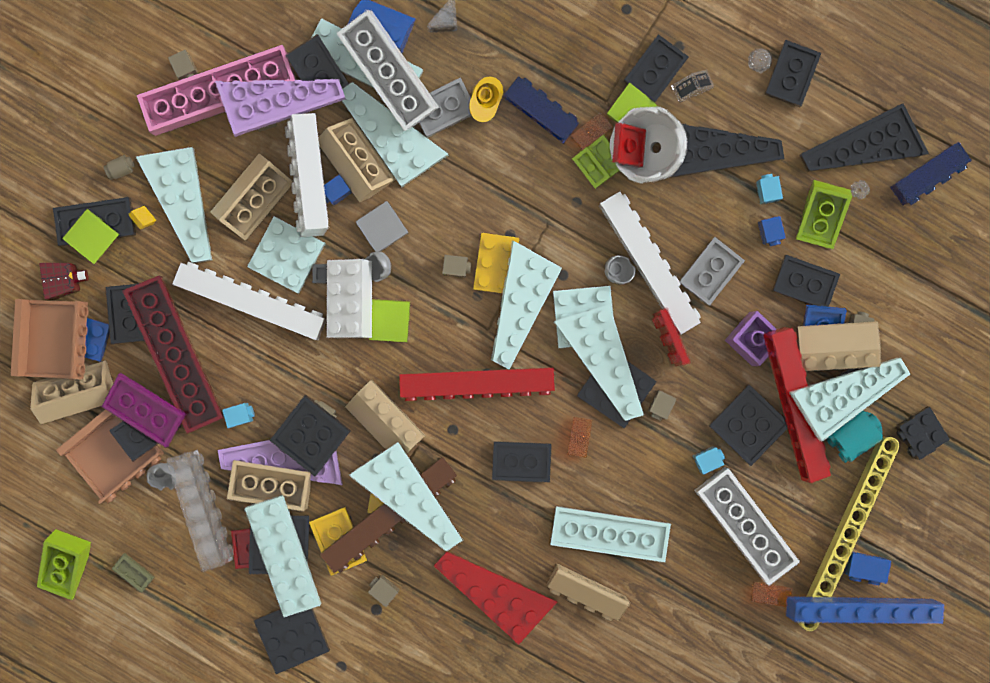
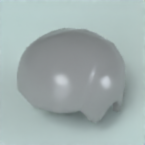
[365,251,391,282]
[605,255,636,285]
[147,463,177,491]

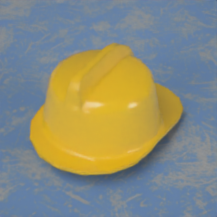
[469,77,503,122]

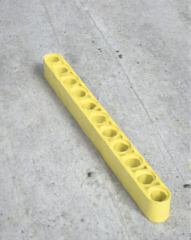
[798,436,899,631]

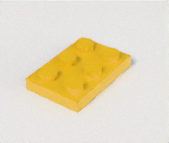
[473,233,519,294]
[309,507,367,576]

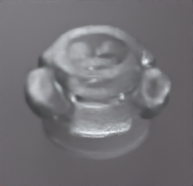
[851,180,870,199]

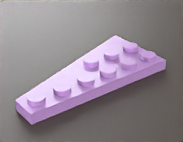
[215,79,345,137]
[218,440,343,485]

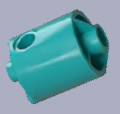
[826,410,883,463]

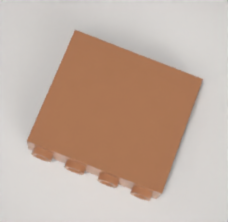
[11,299,89,379]
[56,409,165,504]

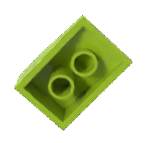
[796,180,852,249]
[37,529,91,600]

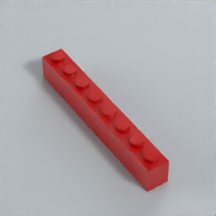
[763,327,831,483]
[399,368,555,401]

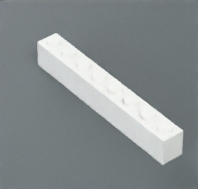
[599,192,701,335]
[173,262,327,340]

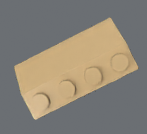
[318,118,396,202]
[210,154,294,241]
[798,322,881,371]
[31,360,113,424]
[345,380,425,454]
[227,460,311,511]
[547,564,630,621]

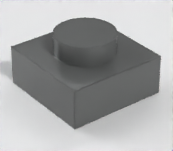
[312,264,327,284]

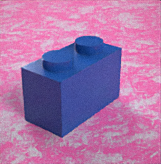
[844,552,891,586]

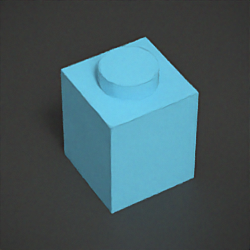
[756,174,783,204]
[222,403,255,428]
[693,446,725,475]

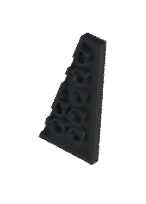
[799,103,929,172]
[670,123,785,178]

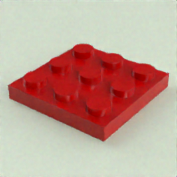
[652,308,691,366]

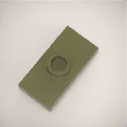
[112,553,155,593]

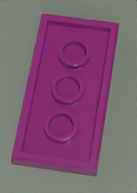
[101,373,185,448]

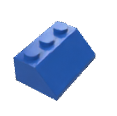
[348,0,416,53]

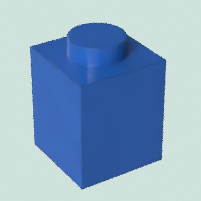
[324,174,352,205]
[758,216,786,247]

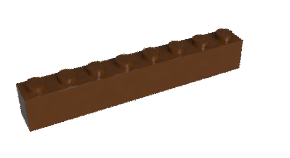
[320,457,457,573]

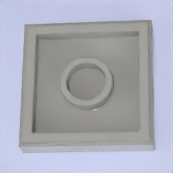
[356,201,408,252]

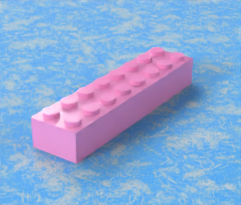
[137,45,296,136]

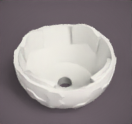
[610,107,687,184]

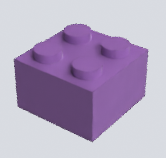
[725,311,776,366]

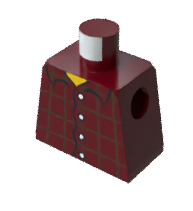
[39,263,89,300]

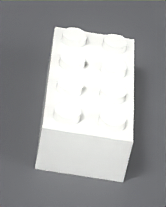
[327,259,372,338]

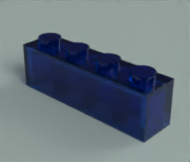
[504,76,579,144]
[890,142,972,206]

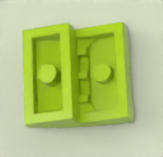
[607,83,658,123]
[572,135,620,189]
[62,209,119,264]
[369,299,410,342]

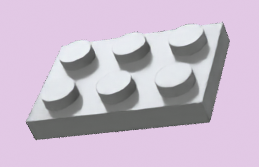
[419,77,472,138]
[679,237,745,306]

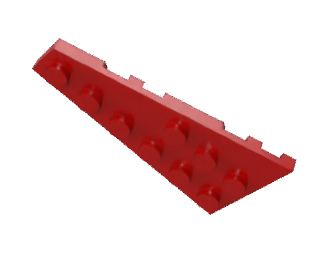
[434,551,558,645]

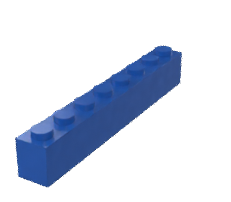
[786,597,944,624]

